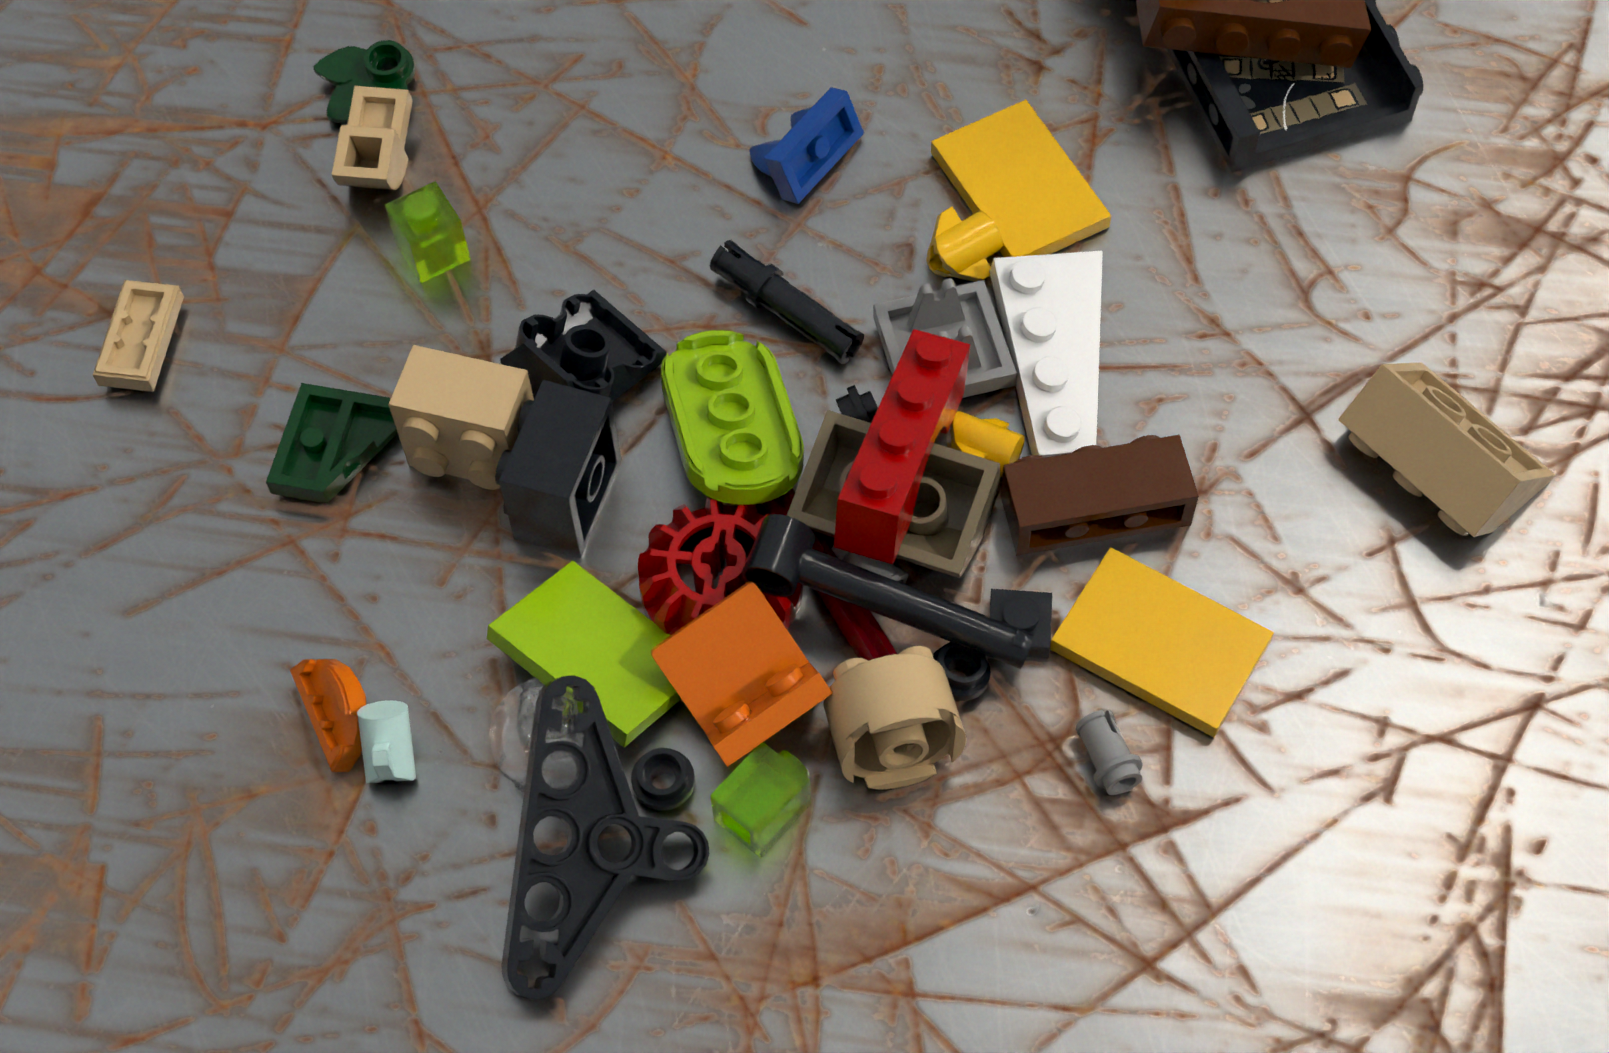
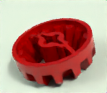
[638,497,803,635]

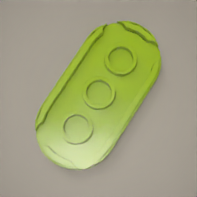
[661,330,804,505]

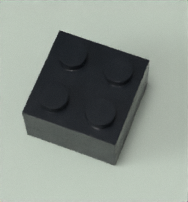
[495,380,622,558]

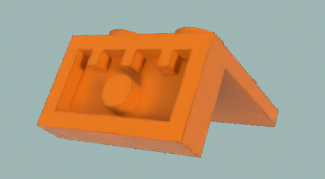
[651,582,833,767]

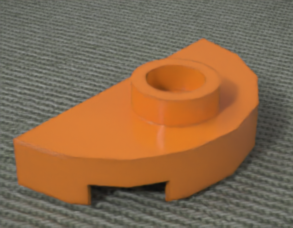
[290,659,366,772]

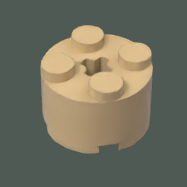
[823,646,966,790]

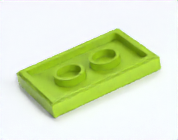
[487,560,681,748]

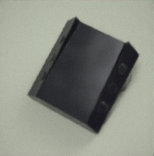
[500,289,666,402]

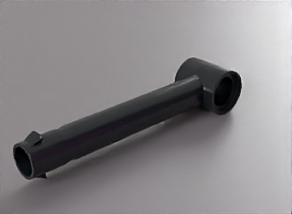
[742,514,1034,669]

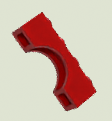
[834,329,971,564]

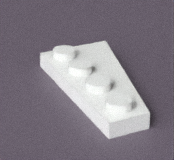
[989,251,1103,458]

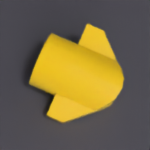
[926,206,1003,282]
[946,411,1025,477]

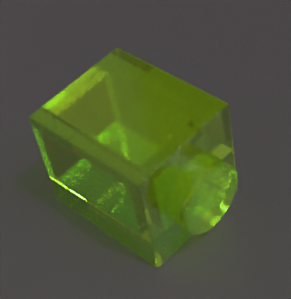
[385,181,471,283]
[710,742,811,858]

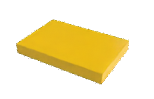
[931,99,1111,257]
[1050,547,1274,738]

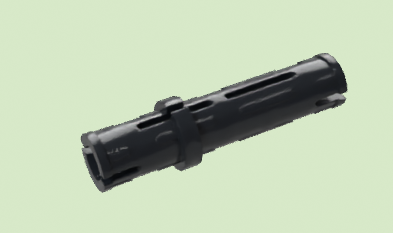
[710,240,864,364]

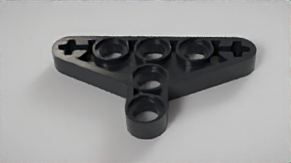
[502,675,709,1000]

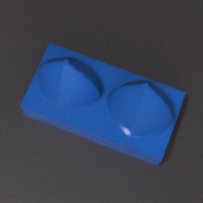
[749,87,864,204]

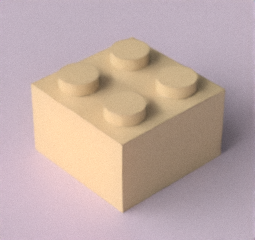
[388,345,534,490]

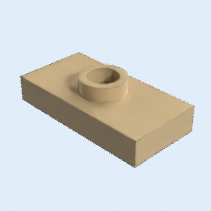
[93,280,184,392]

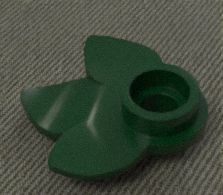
[313,40,415,124]

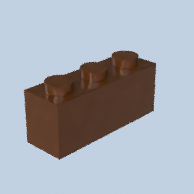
[1000,435,1199,556]

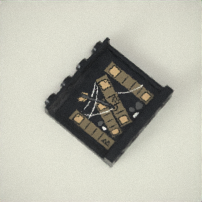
[1166,0,1423,172]

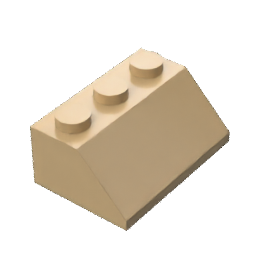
[1338,362,1555,537]

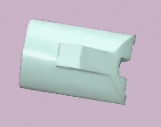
[357,700,416,784]

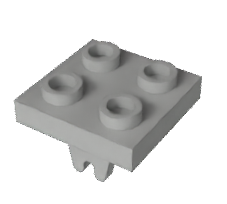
[873,278,1017,398]

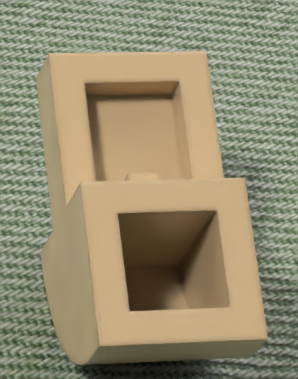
[332,86,413,190]

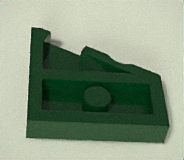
[266,383,398,503]

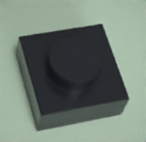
[989,589,1052,658]

